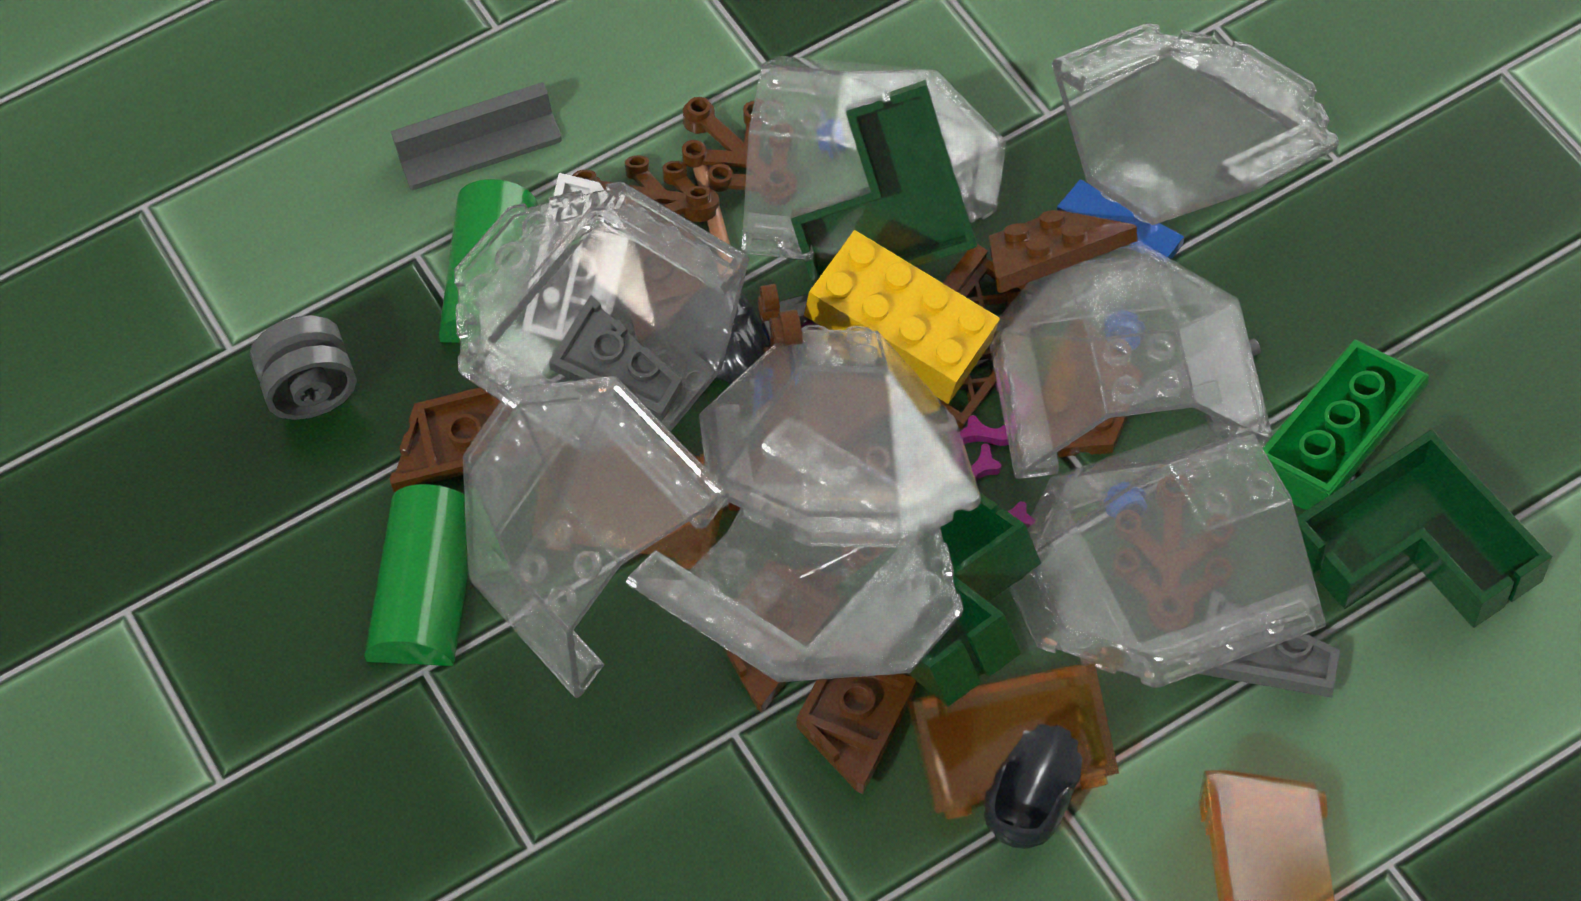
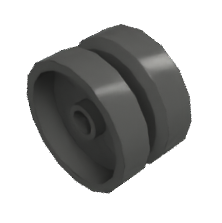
[250,315,357,420]

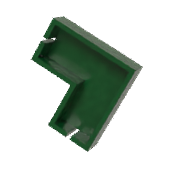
[790,80,978,286]
[1287,429,1552,628]
[835,490,1042,707]

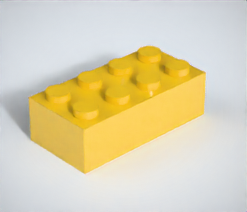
[804,230,1000,404]

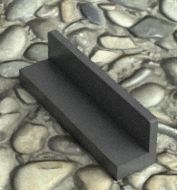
[391,82,562,190]

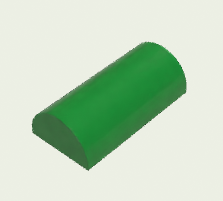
[439,179,538,343]
[1255,339,1429,510]
[364,484,478,666]

